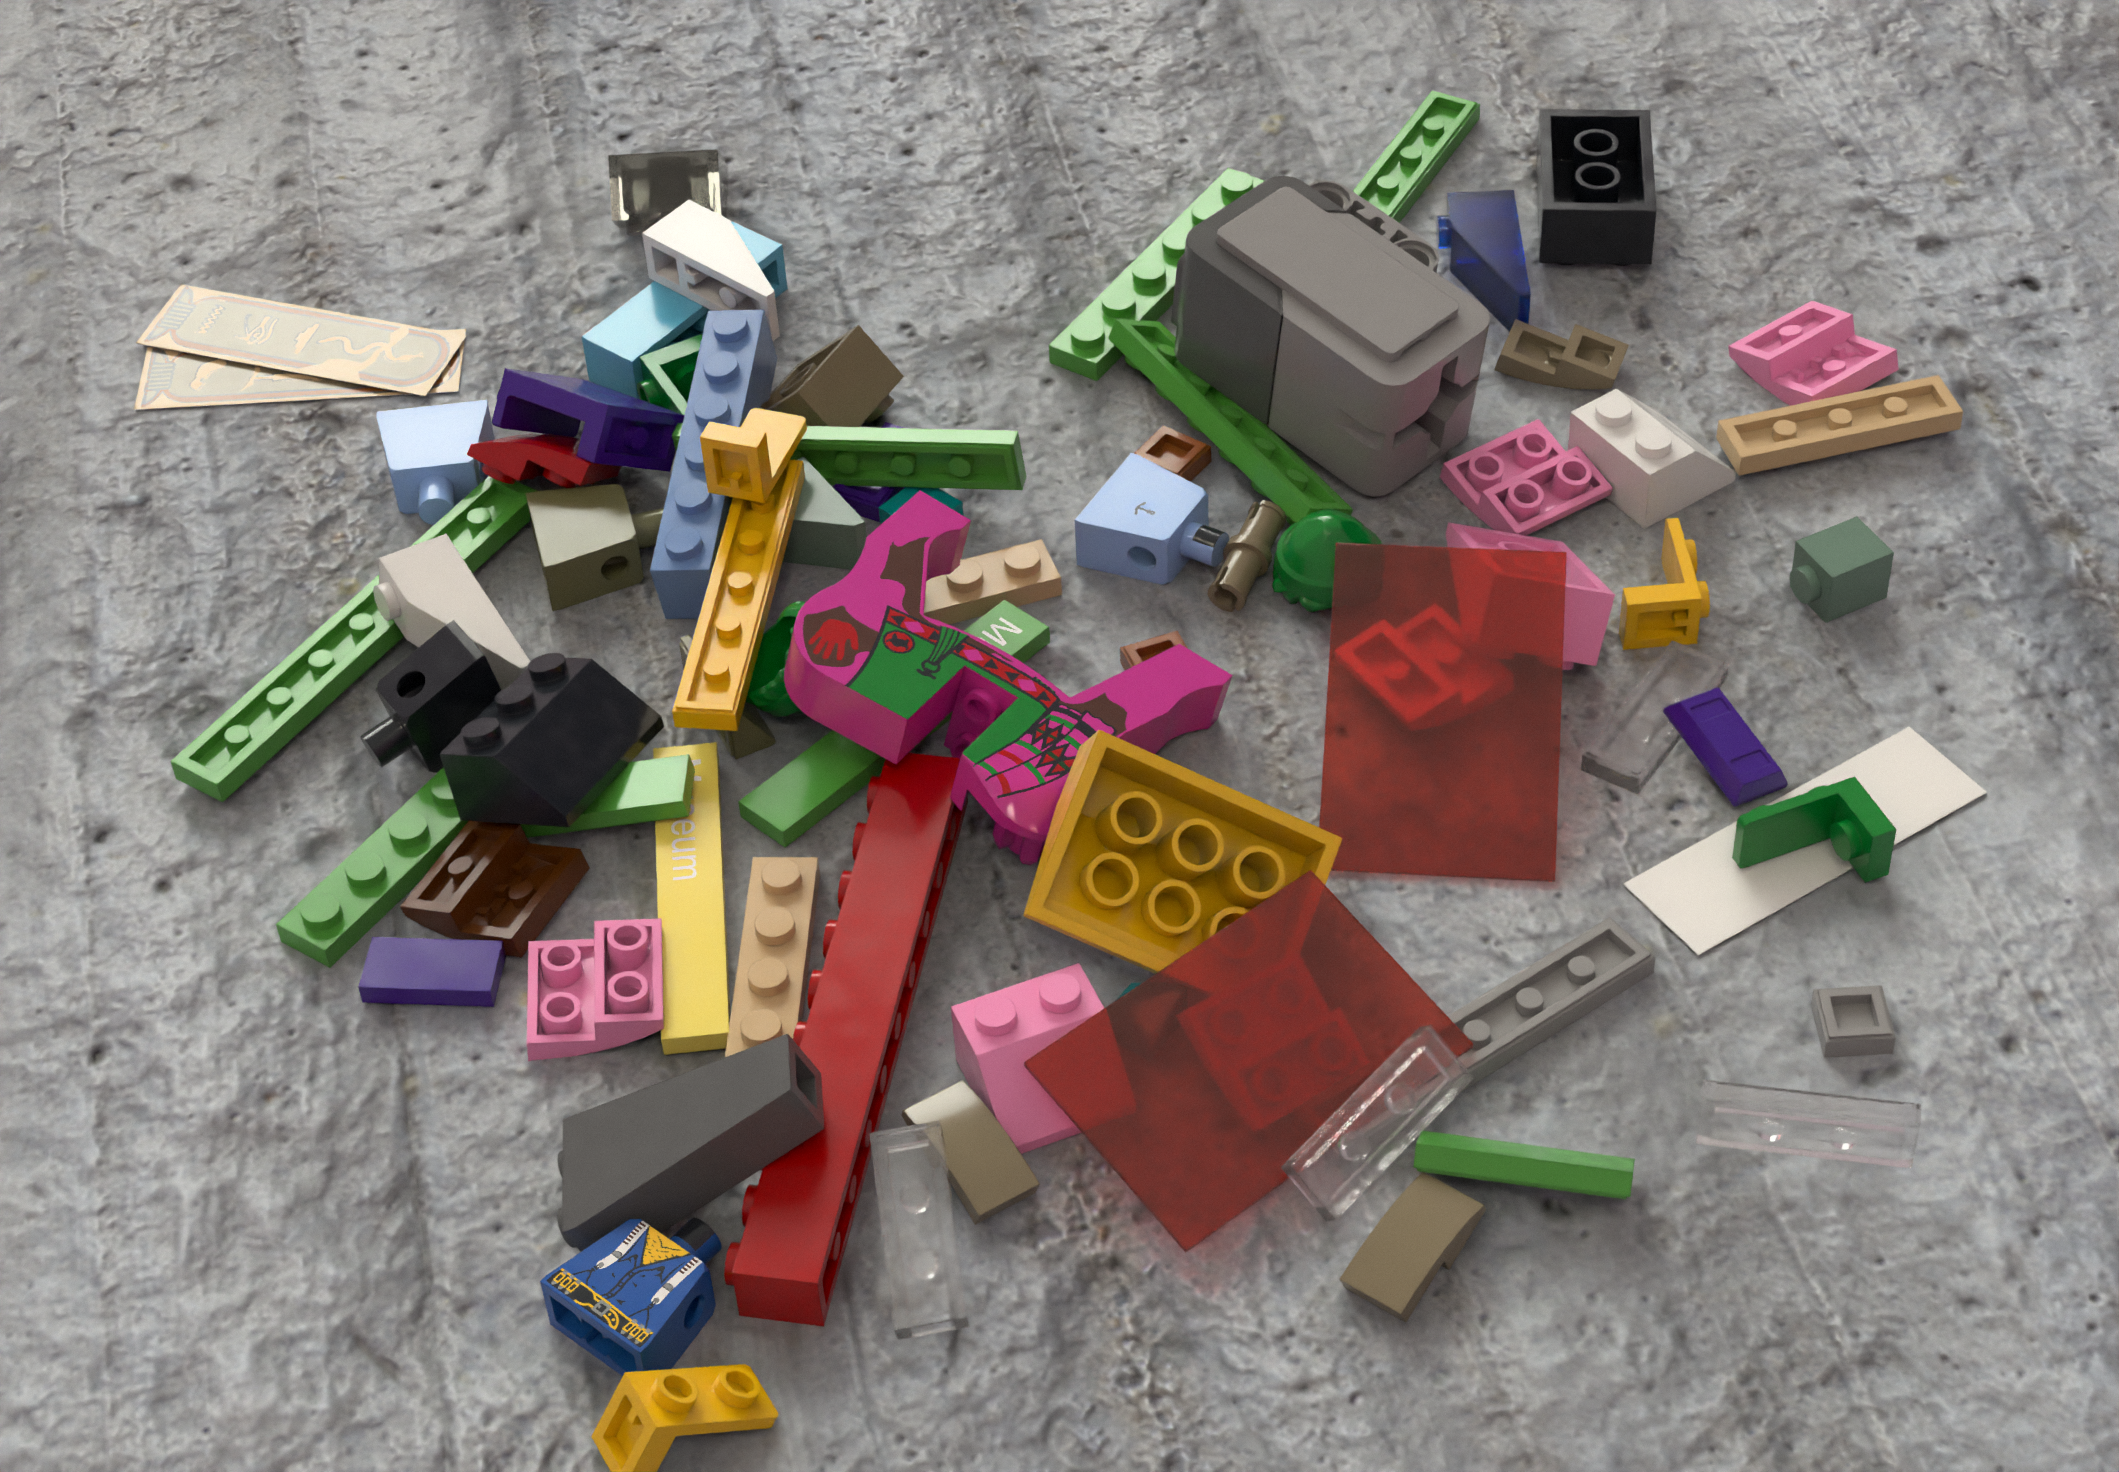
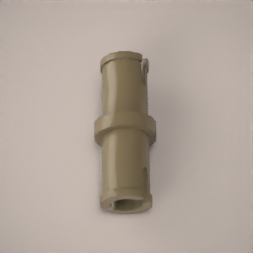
[1208,500,1287,612]

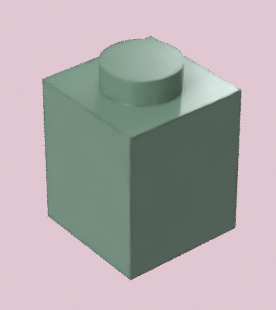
[1789,516,1894,623]

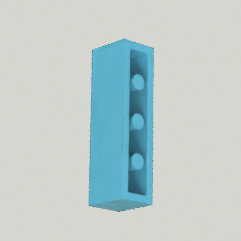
[582,221,788,399]

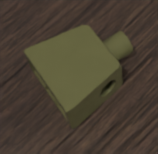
[525,484,664,611]

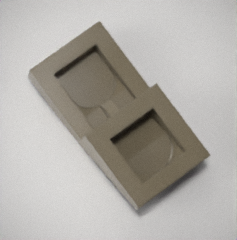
[1494,319,1629,390]
[901,1080,1040,1225]
[1339,1172,1486,1322]

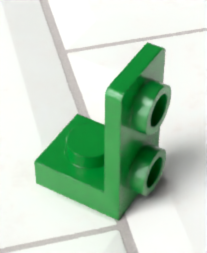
[637,334,703,420]
[1732,776,1897,883]

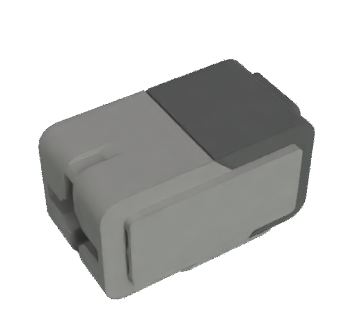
[1171,176,1491,497]

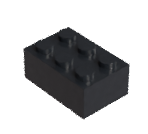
[1536,109,1657,266]

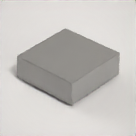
[1811,985,1896,1058]

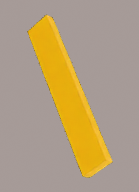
[672,460,805,731]

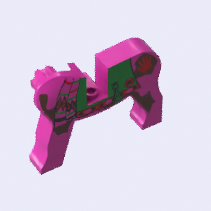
[784,490,1233,865]

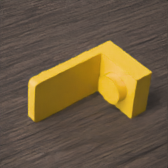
[700,408,807,503]
[1619,518,1710,650]
[591,1364,778,1472]

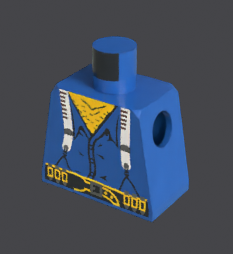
[540,1218,722,1376]

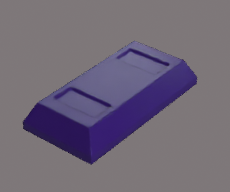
[1663,687,1788,807]

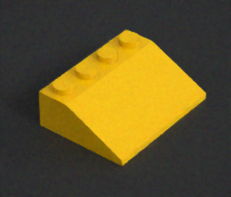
[1023,730,1343,998]

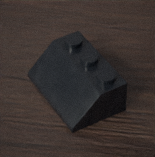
[440,653,664,827]

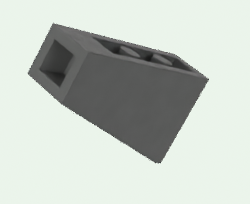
[557,1034,824,1252]

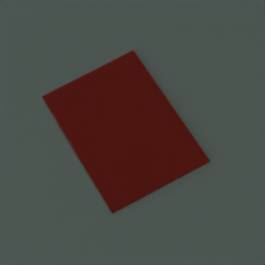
[1319,543,1567,882]
[1024,870,1474,1253]

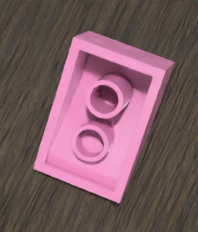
[1446,522,1615,670]

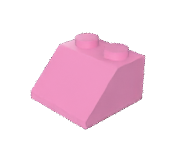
[951,963,1136,1154]

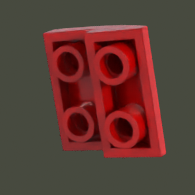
[467,434,622,488]

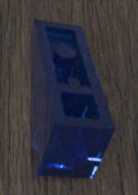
[1436,190,1531,332]

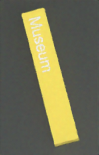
[653,742,730,1055]

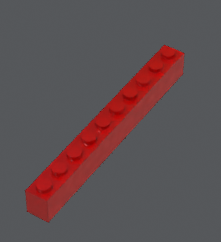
[724,753,968,1327]

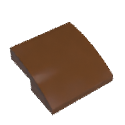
[400,821,590,958]

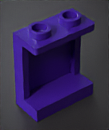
[492,368,685,472]

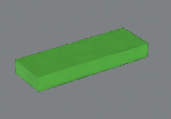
[520,754,695,838]
[1413,1130,1635,1199]

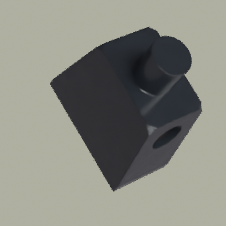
[360,620,502,773]

